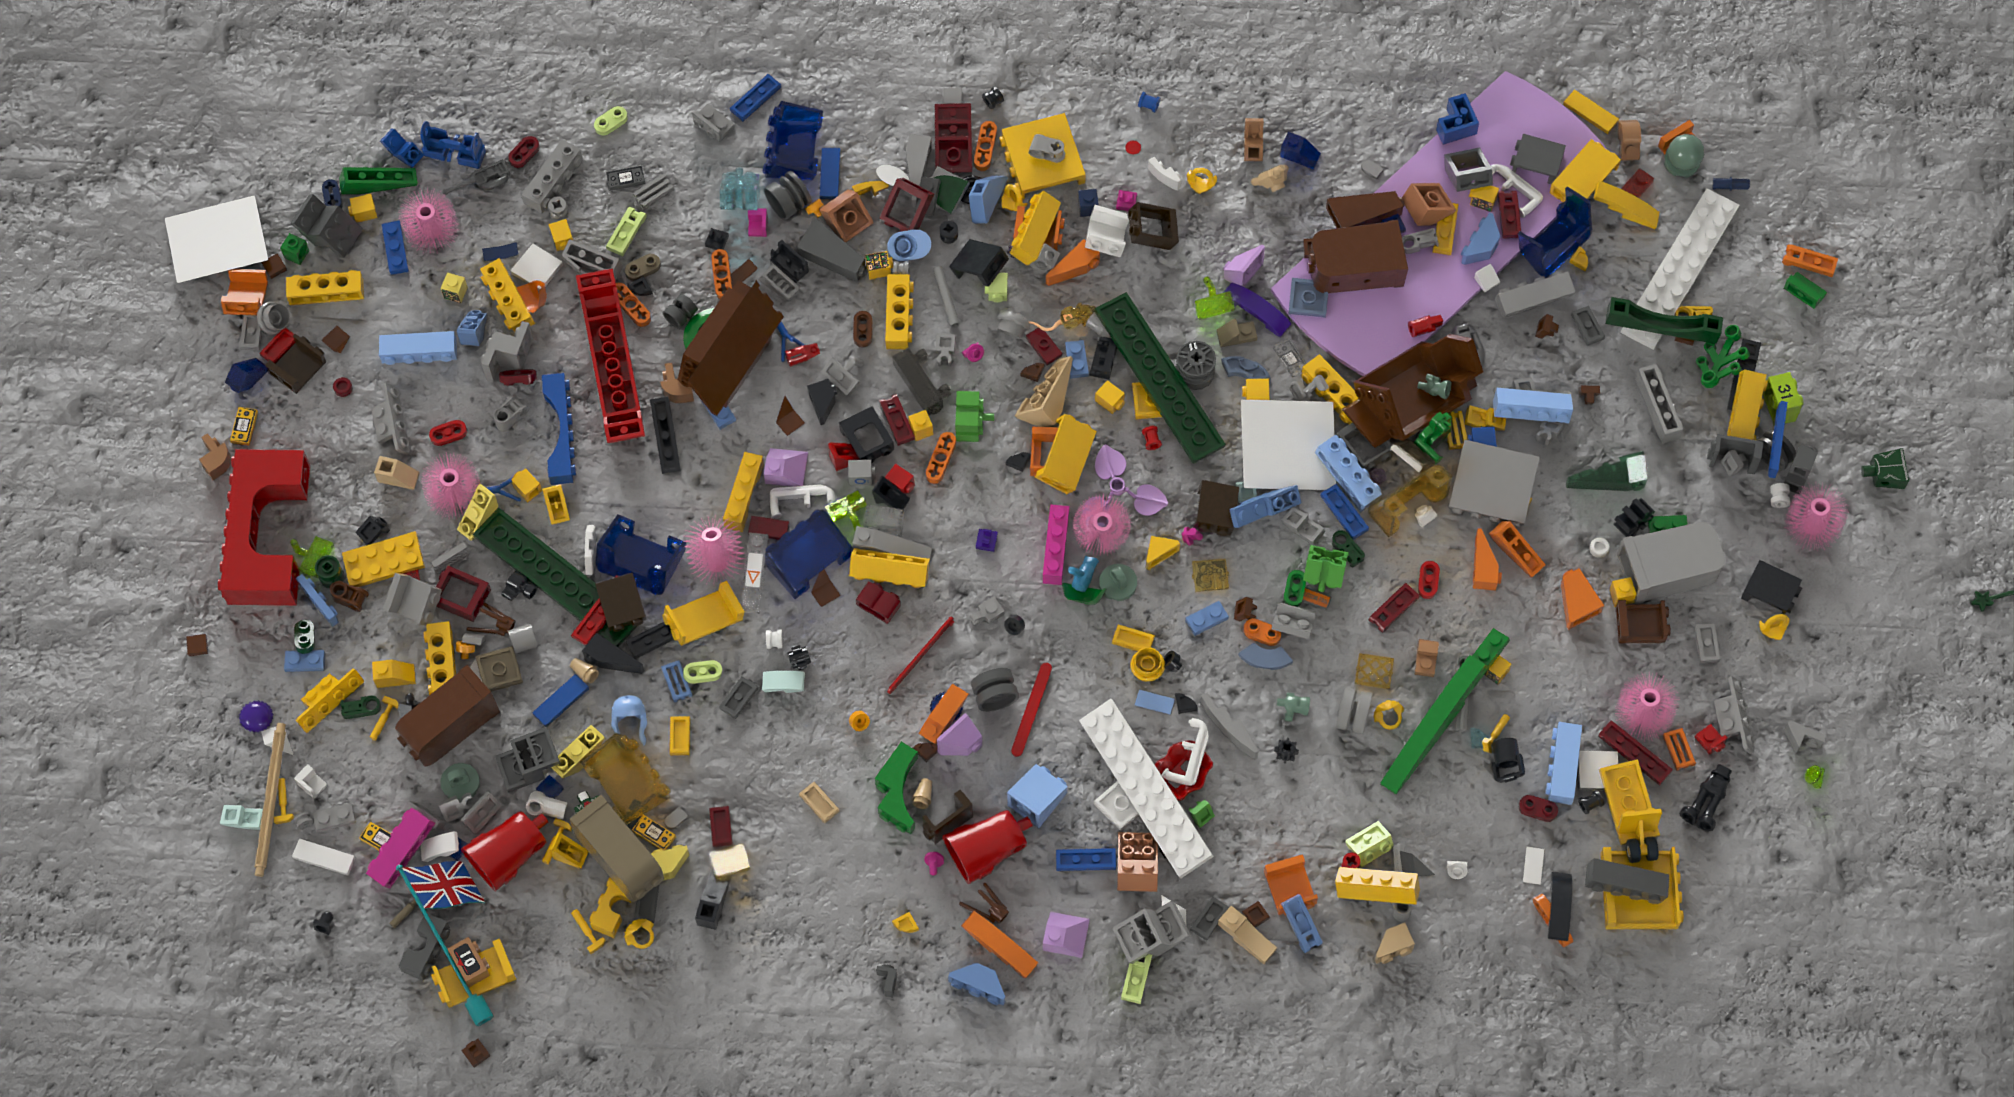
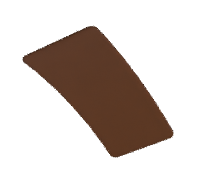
[731,259,758,288]

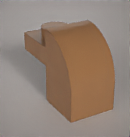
[1244,118,1264,161]
[1618,120,1641,160]
[660,363,694,403]
[199,433,231,480]
[1414,639,1439,677]

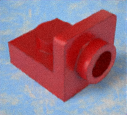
[1695,724,1727,755]

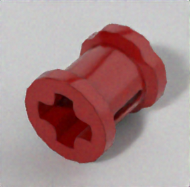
[1142,426,1162,450]
[1341,852,1361,869]

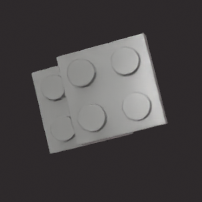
[480,321,534,382]
[1113,901,1191,964]

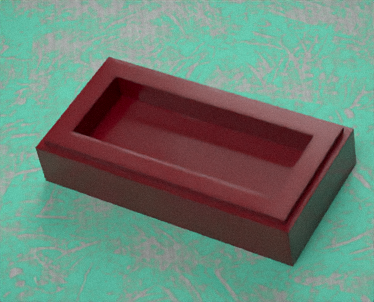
[748,516,789,541]
[709,806,733,847]

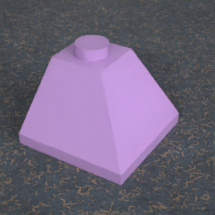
[1223,245,1265,287]
[764,448,808,487]
[937,713,982,756]
[1043,912,1090,958]

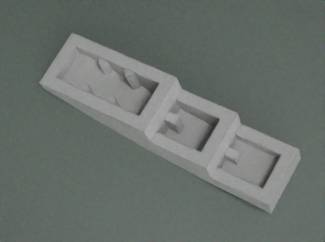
[1200,692,1259,760]

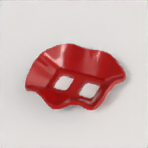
[1155,740,1213,801]

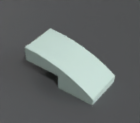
[762,671,805,693]
[220,805,263,830]

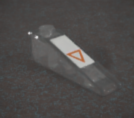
[741,533,770,614]

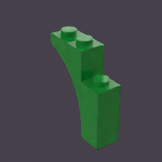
[875,741,918,834]

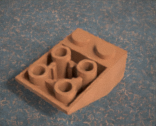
[1117,832,1158,892]

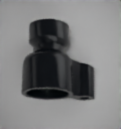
[501,571,538,601]

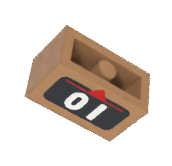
[447,937,490,987]

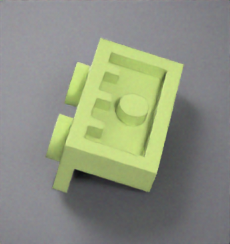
[1345,821,1394,867]

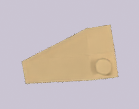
[1015,356,1073,427]

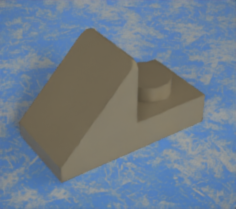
[1217,318,1258,347]

